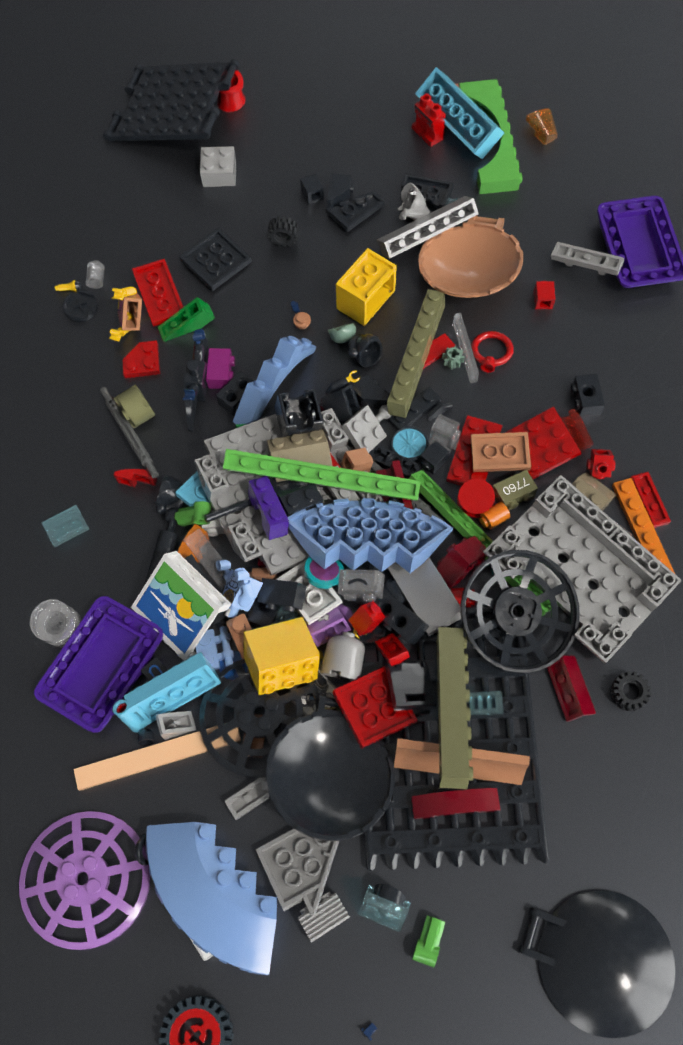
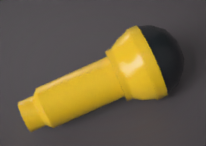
[55,280,82,292]

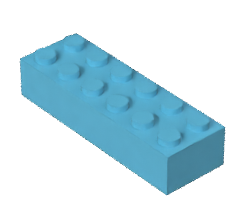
[415,67,505,159]

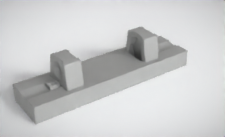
[551,242,624,276]

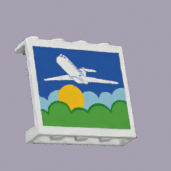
[131,551,231,661]

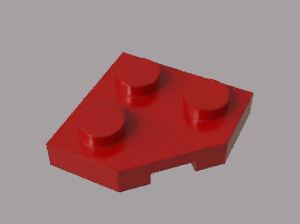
[123,340,160,378]

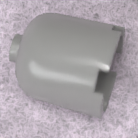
[320,632,365,681]

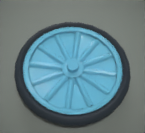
[390,427,429,461]

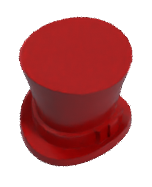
[217,70,246,112]
[457,479,495,518]

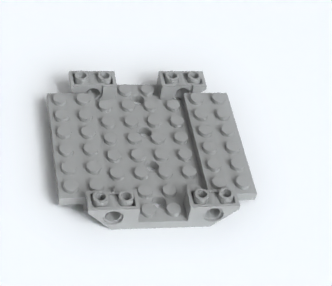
[194,408,384,576]

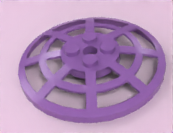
[19,811,151,950]

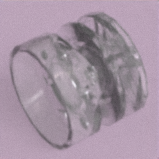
[30,599,82,647]

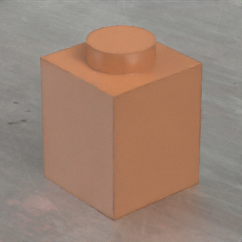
[341,448,374,472]

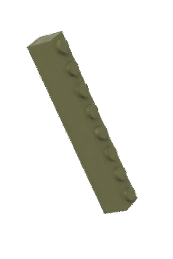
[387,289,445,418]
[436,627,473,789]

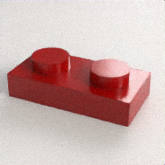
[375,633,410,666]

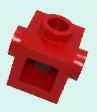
[586,449,616,479]

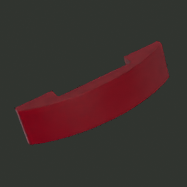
[411,788,500,819]

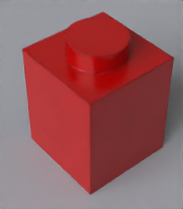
[534,281,556,309]
[348,601,385,636]

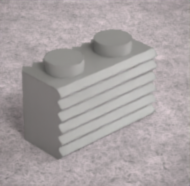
[298,892,350,942]

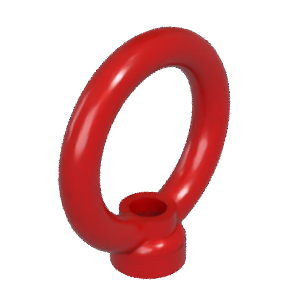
[471,331,514,373]

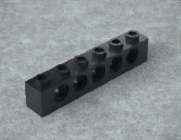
[339,559,429,645]

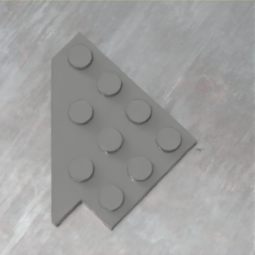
[256,829,339,917]

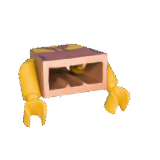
[109,286,142,341]

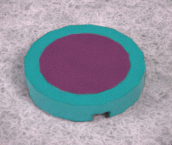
[304,557,344,589]

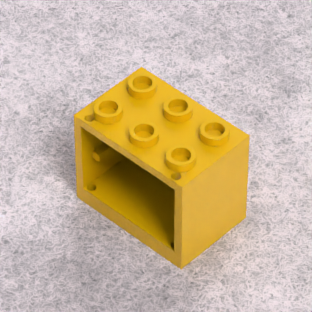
[336,248,397,326]
[244,617,320,695]

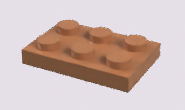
[470,432,531,472]

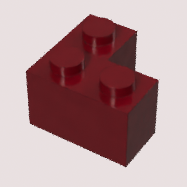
[436,535,487,589]

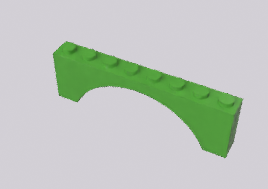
[459,79,522,194]

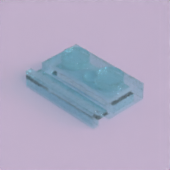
[42,505,89,547]

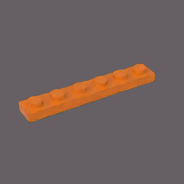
[612,478,676,575]

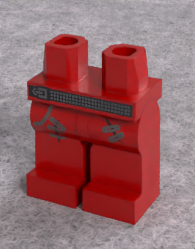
[412,93,446,147]

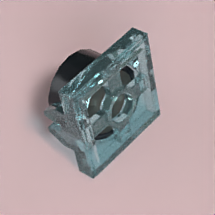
[359,884,410,932]

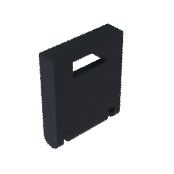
[385,661,437,710]

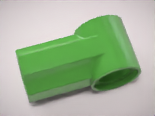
[175,501,211,526]
[412,916,445,968]

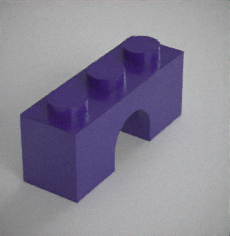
[248,476,289,540]

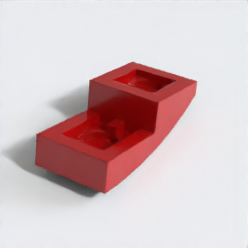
[114,469,158,487]

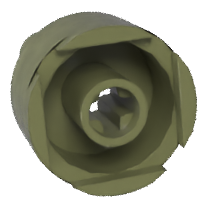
[114,384,155,428]

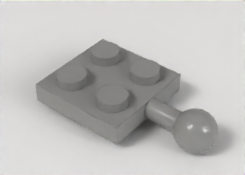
[341,405,392,453]

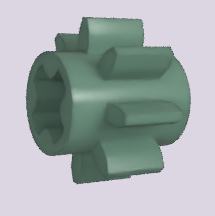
[442,346,465,370]

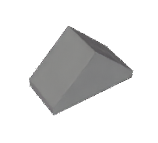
[155,711,196,741]

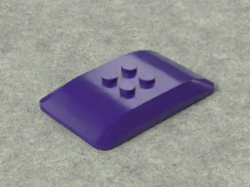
[597,196,683,288]
[34,596,163,733]

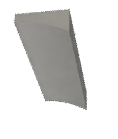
[387,558,461,637]

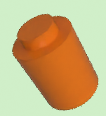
[479,502,510,530]

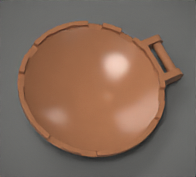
[418,215,523,298]

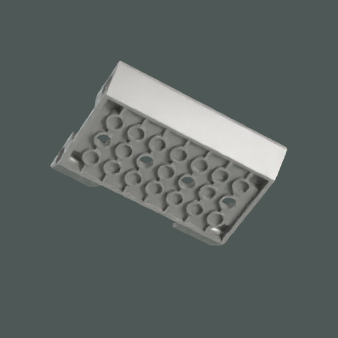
[483,475,682,664]

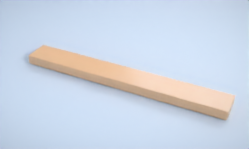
[74,723,242,791]

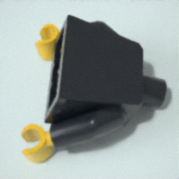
[319,370,360,425]

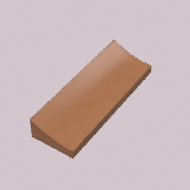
[394,738,530,785]

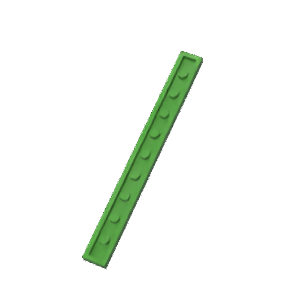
[223,449,421,501]
[409,470,551,616]

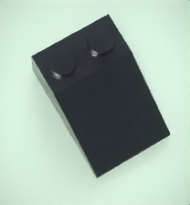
[261,476,323,517]

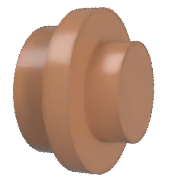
[293,312,311,329]

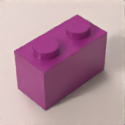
[206,348,235,389]

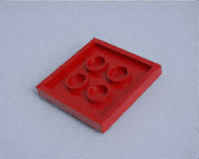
[505,407,581,479]
[332,667,417,749]

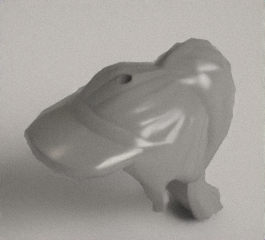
[397,183,430,221]

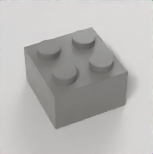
[200,146,236,187]

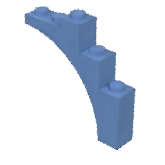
[233,336,316,424]

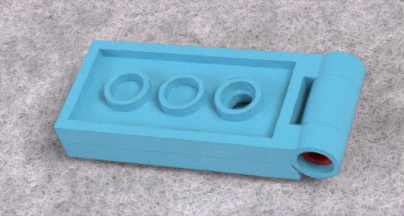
[113,652,221,733]

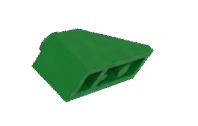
[158,297,215,342]

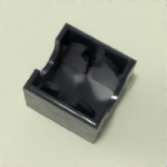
[274,389,324,437]

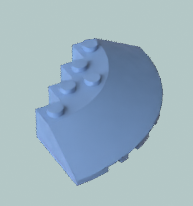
[287,498,453,573]
[146,822,277,976]

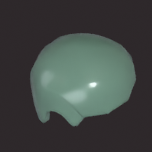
[328,323,356,344]

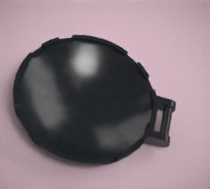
[266,694,395,841]
[518,890,675,1038]

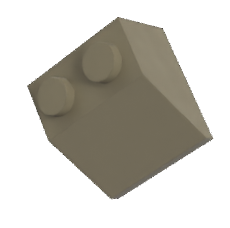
[572,472,617,511]

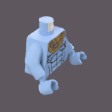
[216,560,263,618]

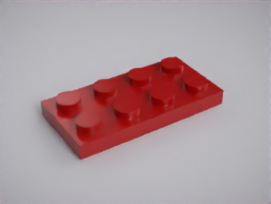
[132,258,183,327]
[446,415,503,486]

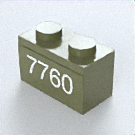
[493,470,538,510]

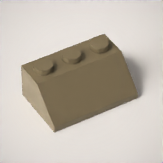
[267,430,333,482]

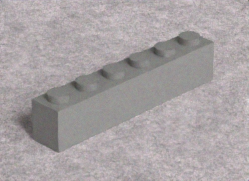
[377,196,479,258]

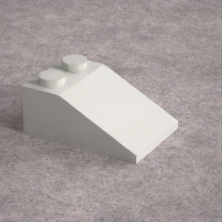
[276,559,343,625]

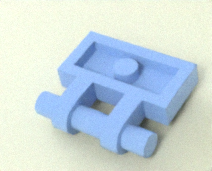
[196,626,234,670]

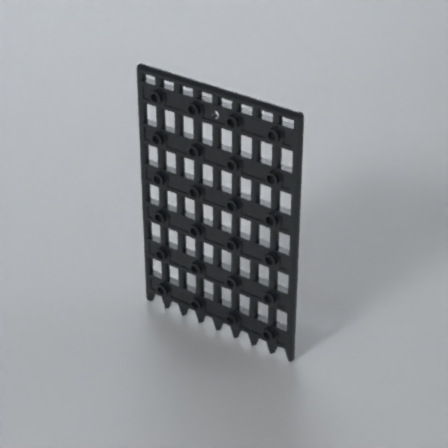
[356,606,550,871]

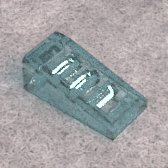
[469,691,503,715]

